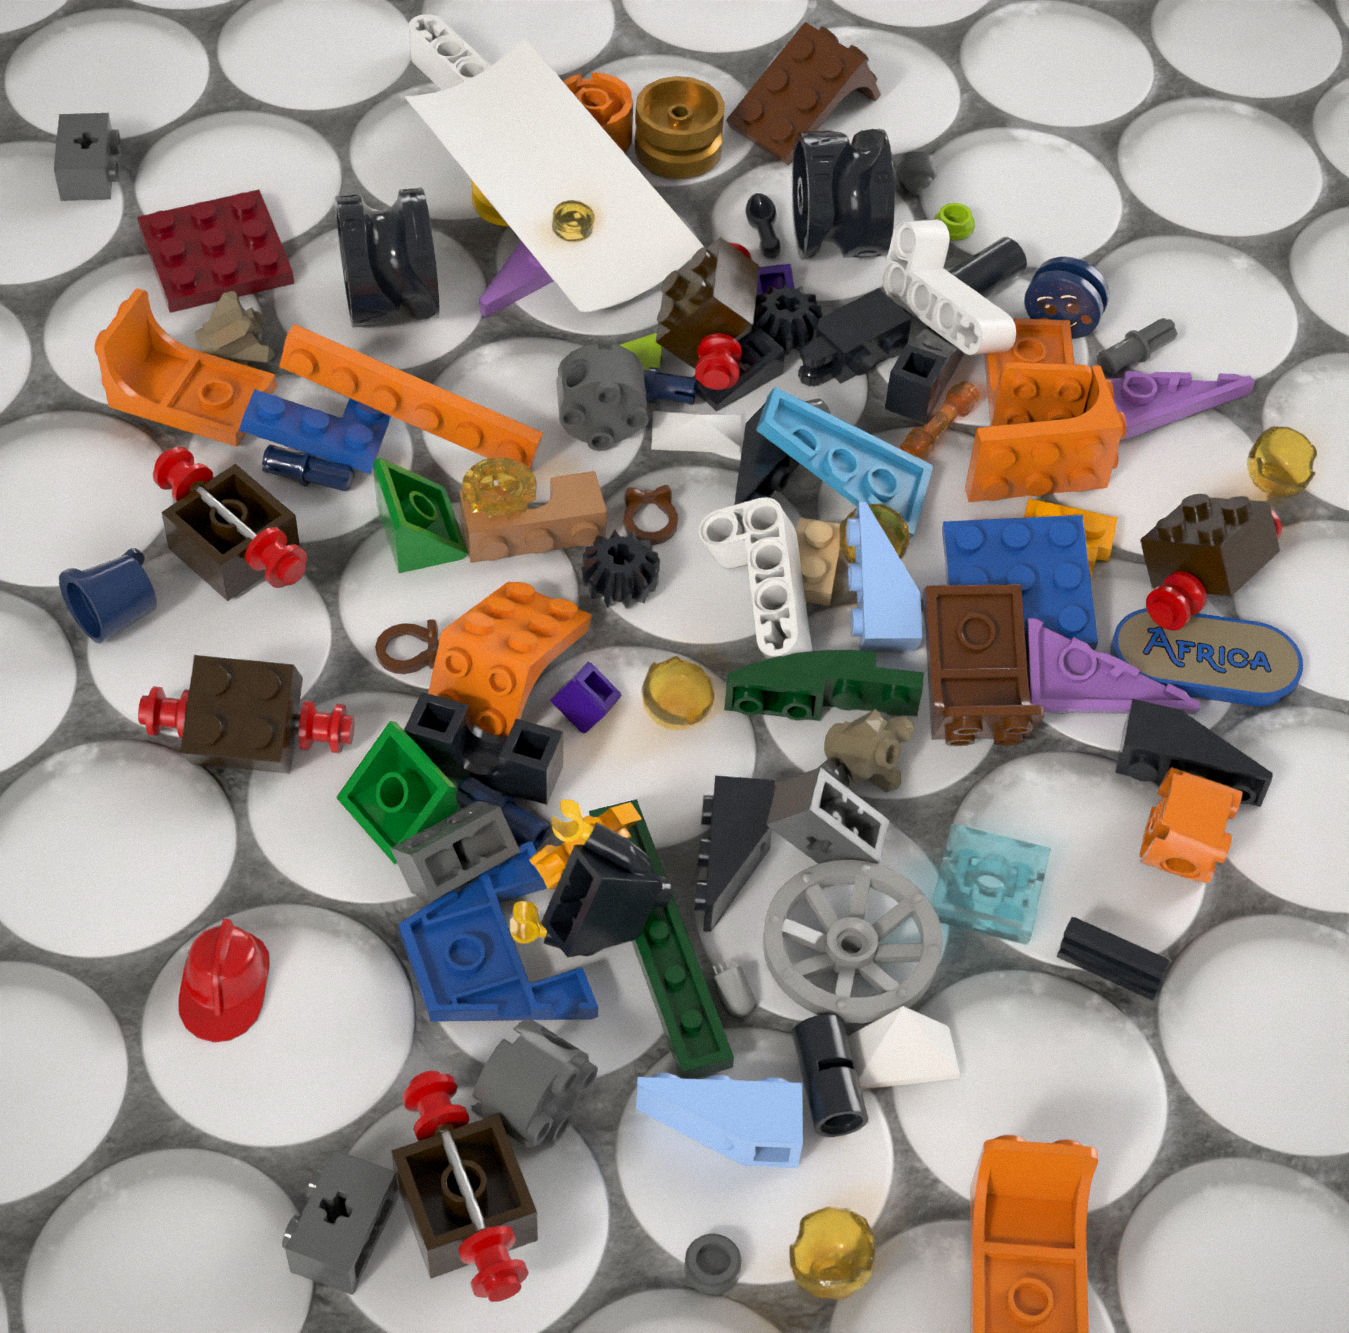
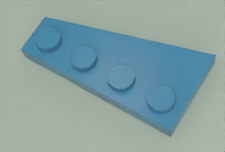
[756,387,933,544]

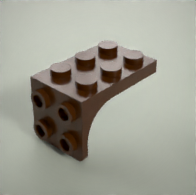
[726,22,881,166]
[923,584,1045,746]

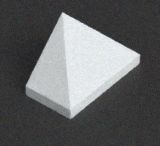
[651,411,741,453]
[848,1006,960,1089]

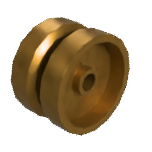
[634,76,725,179]

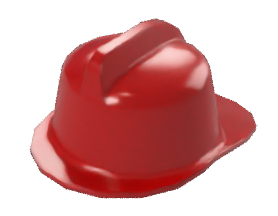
[178,919,270,1042]

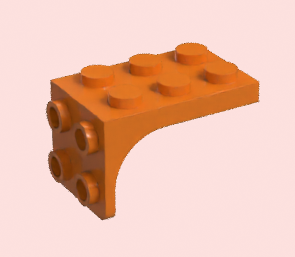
[94,288,277,447]
[984,318,1092,427]
[965,365,1126,502]
[428,581,592,736]
[970,1135,1098,1333]

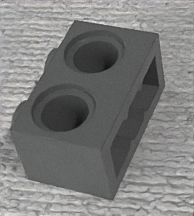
[391,801,520,901]

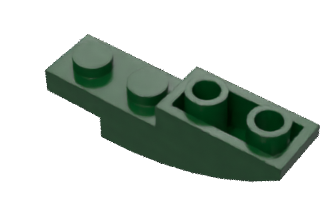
[724,650,924,721]

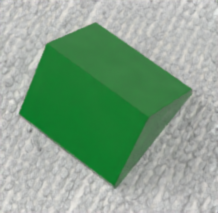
[373,457,468,573]
[336,721,457,864]

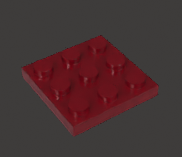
[137,189,294,313]

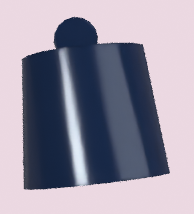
[59,548,157,644]

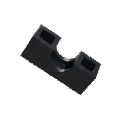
[404,692,563,805]

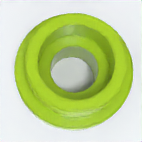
[934,203,975,241]

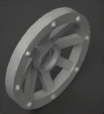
[763,860,942,1023]

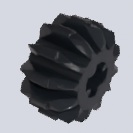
[751,283,823,356]
[581,529,660,609]

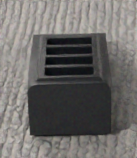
[694,327,785,411]

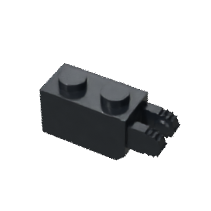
[798,288,912,387]

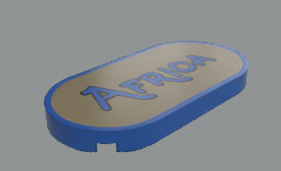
[1111,608,1303,706]

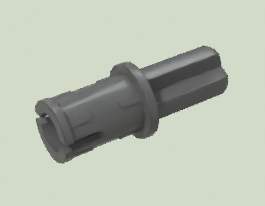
[1097,318,1178,377]

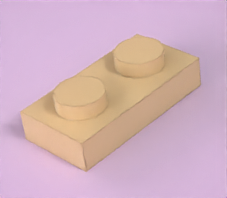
[796,517,844,606]

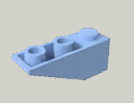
[846,502,923,652]
[636,1073,803,1168]

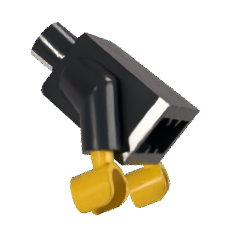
[510,799,672,958]

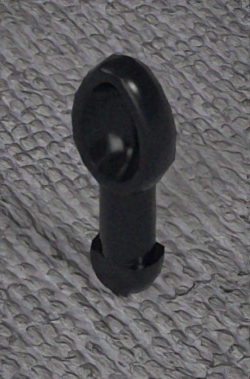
[745,193,781,258]

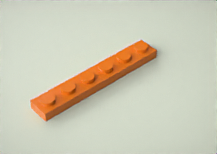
[279,324,544,475]

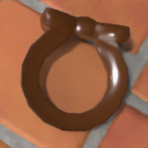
[623,485,678,545]
[375,619,439,674]

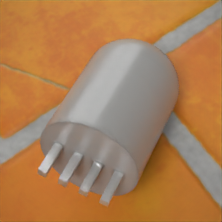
[712,958,755,1017]

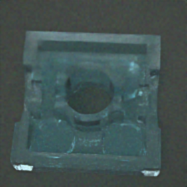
[931,823,1051,945]

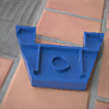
[399,841,598,1022]

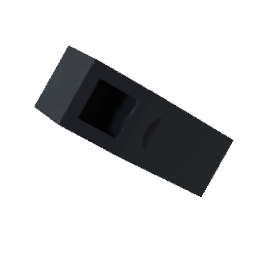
[885,326,965,424]
[734,403,800,505]
[1115,699,1273,807]
[694,775,775,932]

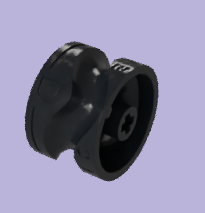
[792,129,895,260]
[335,187,440,328]

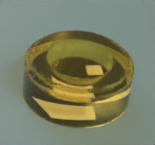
[551,200,595,242]

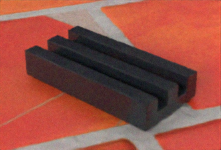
[1057,917,1169,1000]

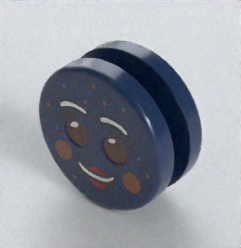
[1024,256,1110,339]

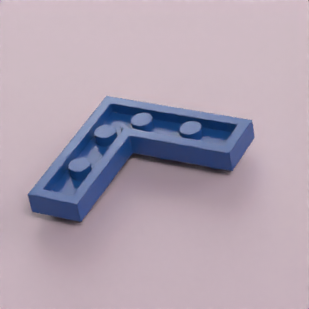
[239,389,392,474]

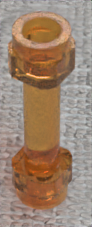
[900,381,980,460]

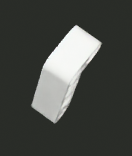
[409,14,492,90]
[883,219,1016,355]
[698,497,812,659]

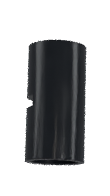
[948,237,1027,298]
[792,1015,868,1137]

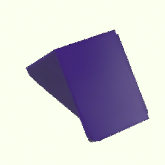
[550,661,622,733]

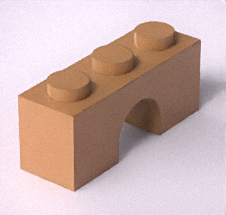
[459,471,607,563]

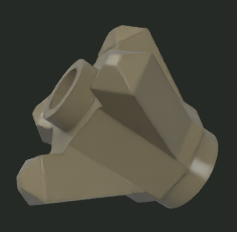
[195,291,275,363]
[824,709,914,793]

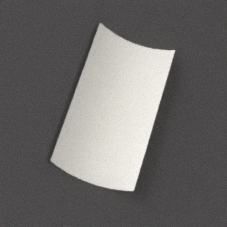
[405,38,704,313]

